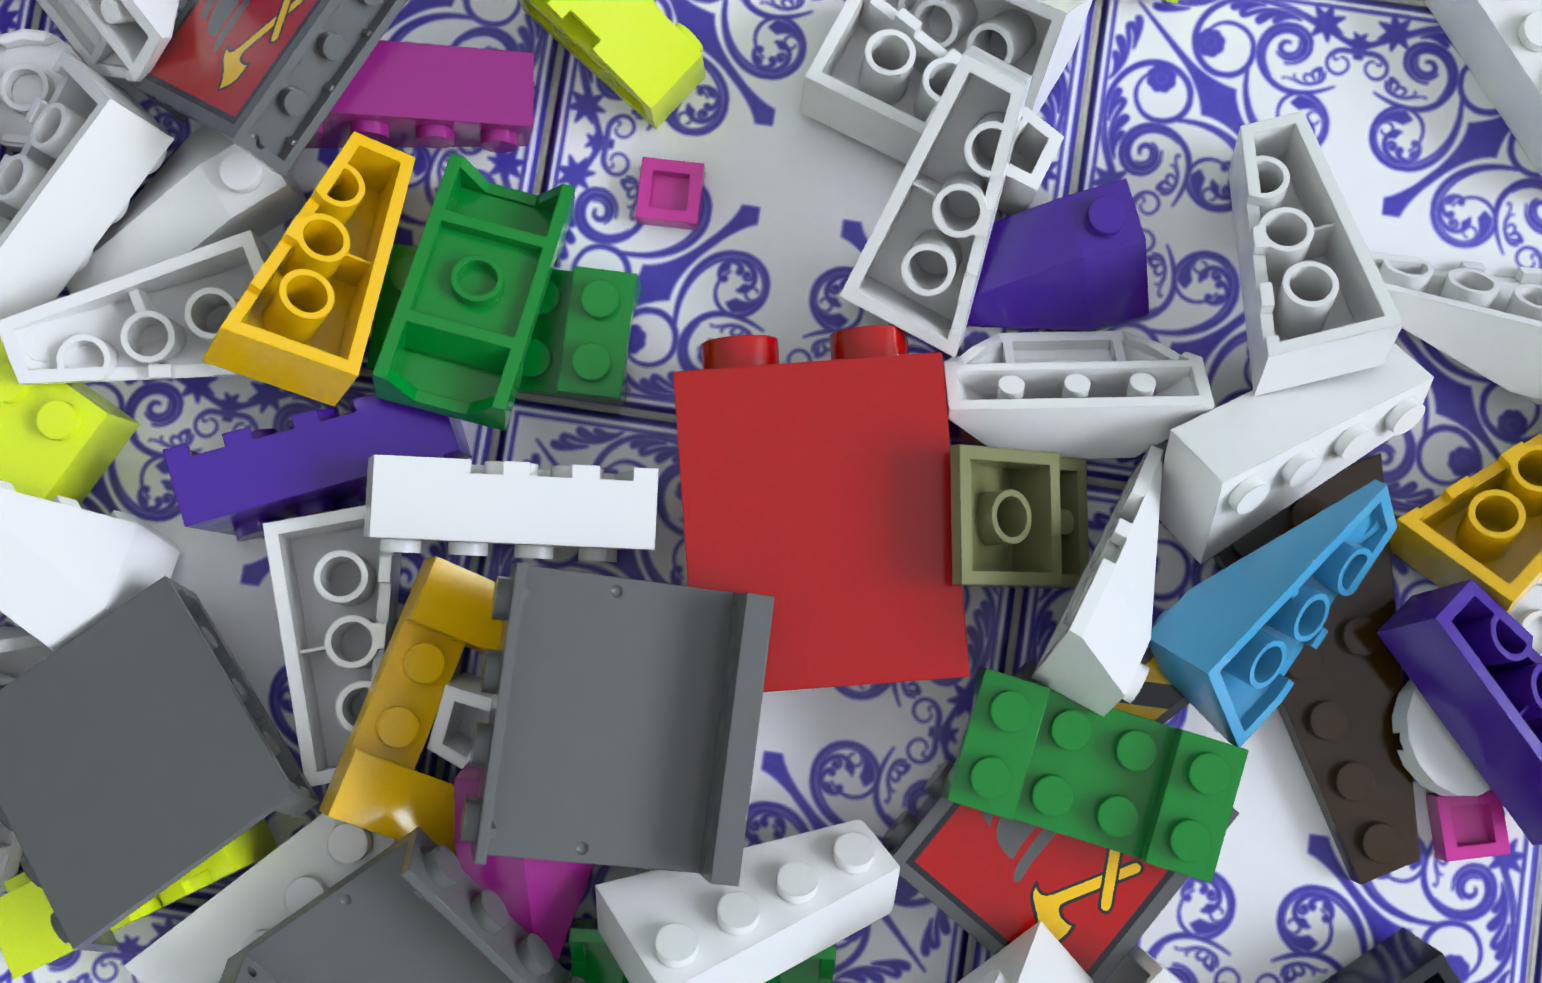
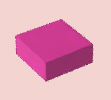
[635,157,705,231]
[1425,789,1511,862]

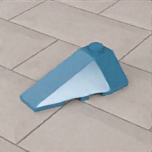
[1148,479,1397,747]

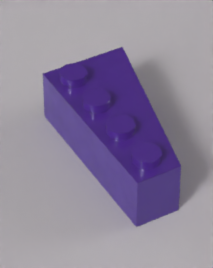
[162,393,472,541]
[1376,579,1542,845]

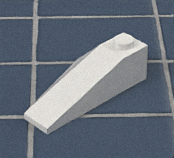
[885,0,1093,115]
[66,126,307,294]
[0,230,271,385]
[0,480,180,651]

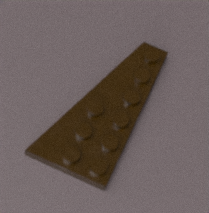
[1213,453,1420,884]

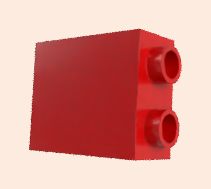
[673,325,970,692]

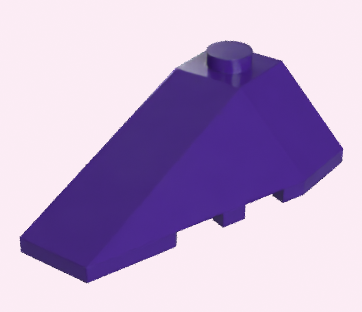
[891,179,1149,332]

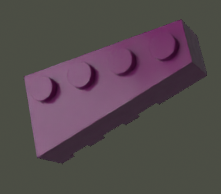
[305,40,534,153]

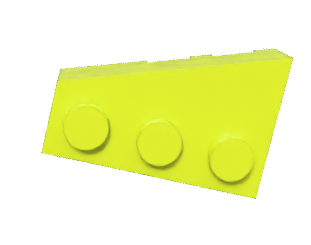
[519,0,705,129]

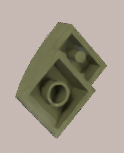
[950,444,1089,589]

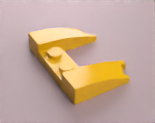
[318,556,503,857]

